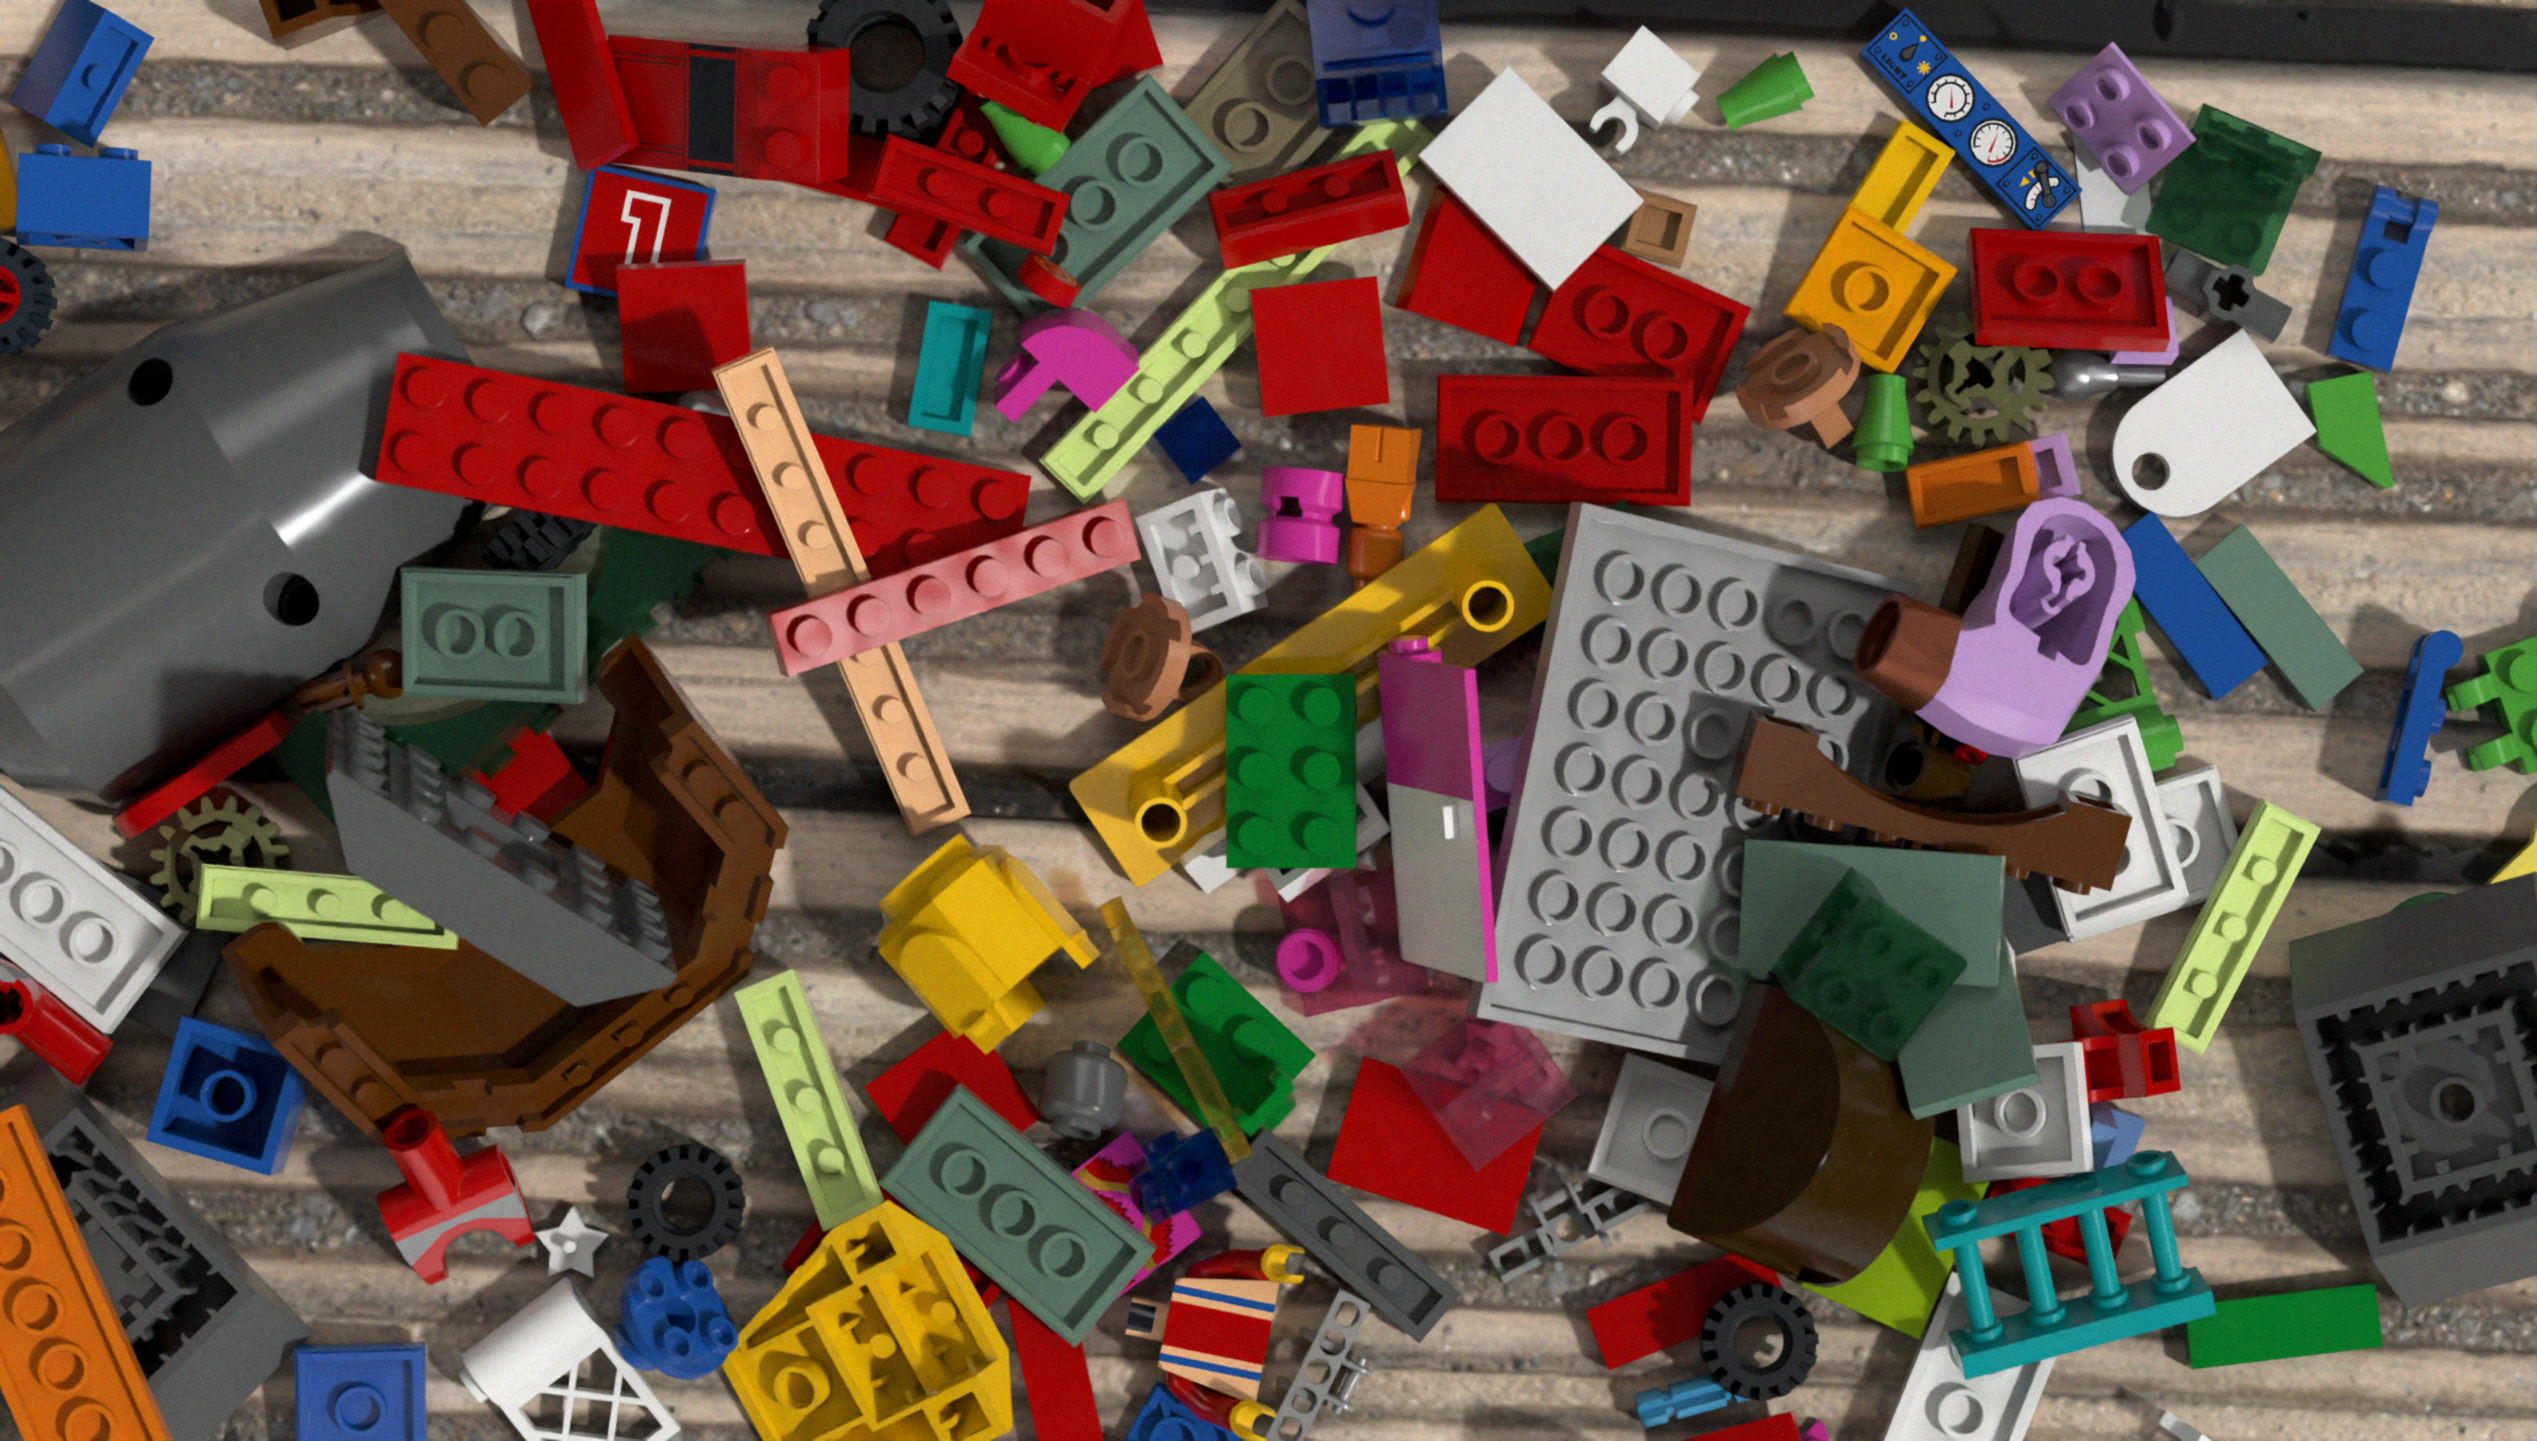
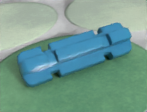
[1635,1363,1753,1427]

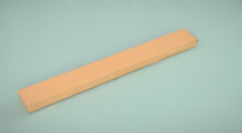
[711,344,971,839]

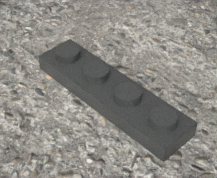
[1224,1129,1461,1343]

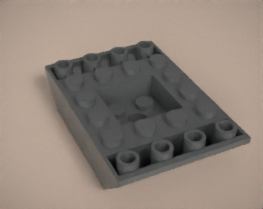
[326,707,678,1007]
[2289,871,2537,1308]
[0,1060,314,1441]

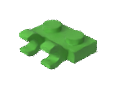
[2443,635,2537,776]

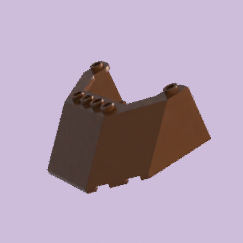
[220,632,789,1145]

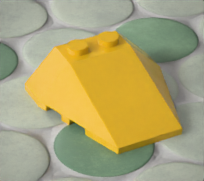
[721,1200,1013,1441]

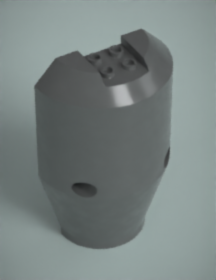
[0,245,494,810]

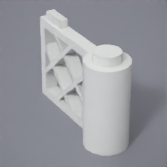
[459,1277,681,1441]

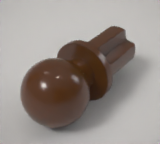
[295,649,402,719]

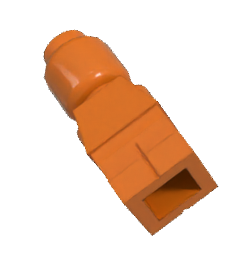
[1345,423,1422,591]

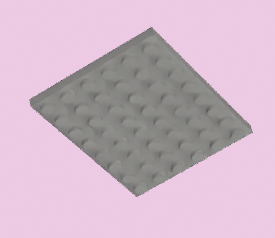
[1466,502,1919,1065]

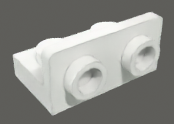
[1135,488,1268,634]

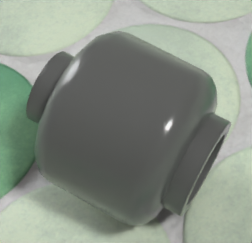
[1038,1041,1128,1140]

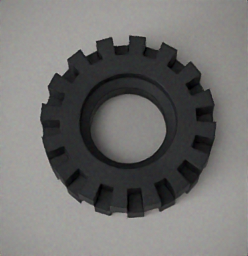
[482,510,598,571]
[626,1144,746,1262]
[1699,1284,1819,1401]

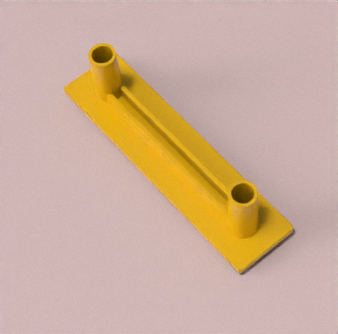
[1069,502,1553,887]

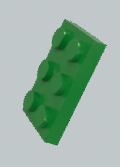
[1226,674,1357,868]

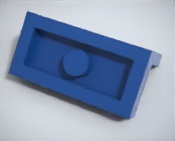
[10,0,154,148]

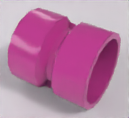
[1255,467,1346,565]

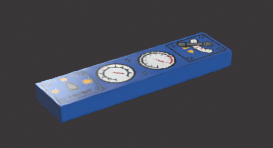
[1859,7,2083,231]

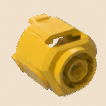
[877,833,1101,1055]

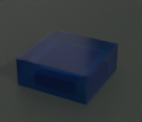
[1153,396,1242,486]

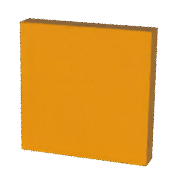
[1782,202,1958,375]

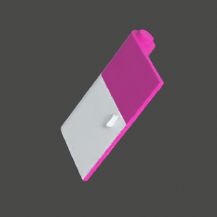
[1377,635,1498,983]

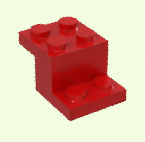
[945,0,1136,134]

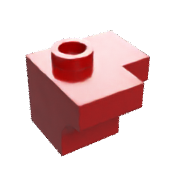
[2056,999,2181,1103]

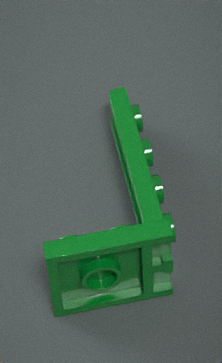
[1117,951,1316,1149]

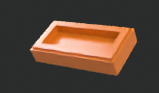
[1904,441,2043,530]

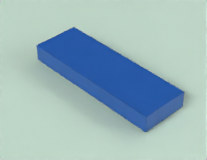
[2120,511,2268,702]

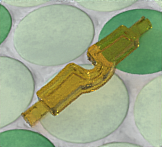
[1097,896,1255,1165]

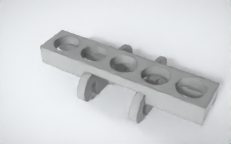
[1487,1175,1651,1284]
[1265,1287,1374,1441]

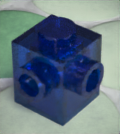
[1127,1127,1238,1227]

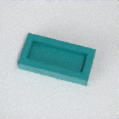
[907,300,994,438]

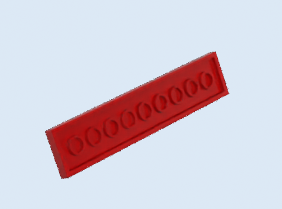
[373,352,1032,577]

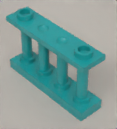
[1921,1150,2216,1380]

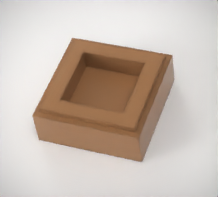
[1620,189,1698,269]

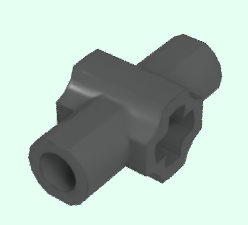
[2163,248,2292,344]

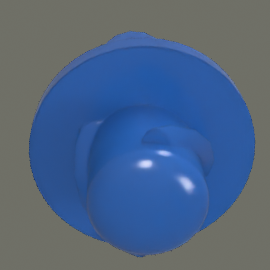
[614,1257,738,1380]

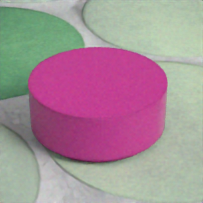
[1274,927,1342,993]

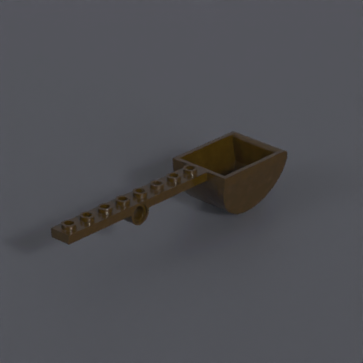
[1667,523,2006,1288]

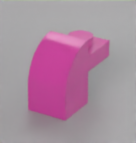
[994,308,1140,423]

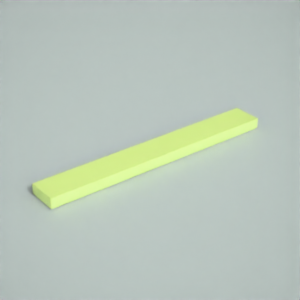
[1039,95,1436,506]

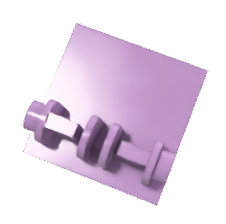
[2047,41,2197,196]

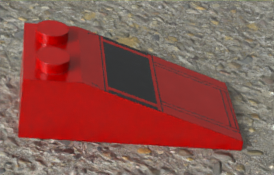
[608,34,850,184]

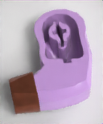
[1852,496,2136,759]

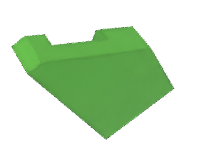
[2304,371,2394,490]

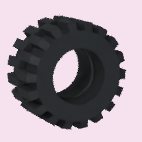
[803,0,964,142]

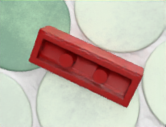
[1206,148,1410,269]

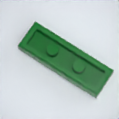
[2183,1282,2383,1370]

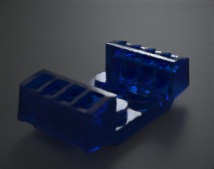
[1306,0,1448,131]

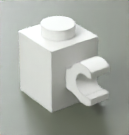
[1588,25,1701,155]

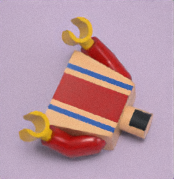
[1125,1244,1304,1441]

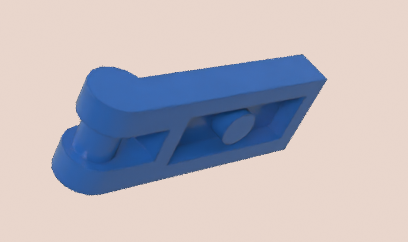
[2325,184,2439,374]
[2374,630,2463,808]

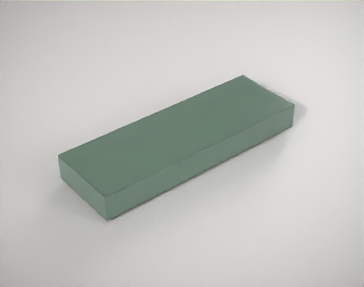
[2193,523,2364,712]

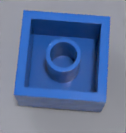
[16,143,152,252]
[145,1014,310,1176]

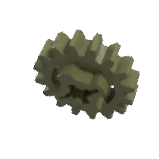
[1913,311,2055,449]
[150,796,292,936]

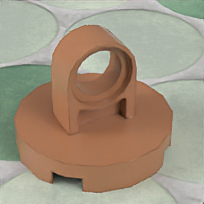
[1735,323,1861,449]
[1099,592,1225,722]

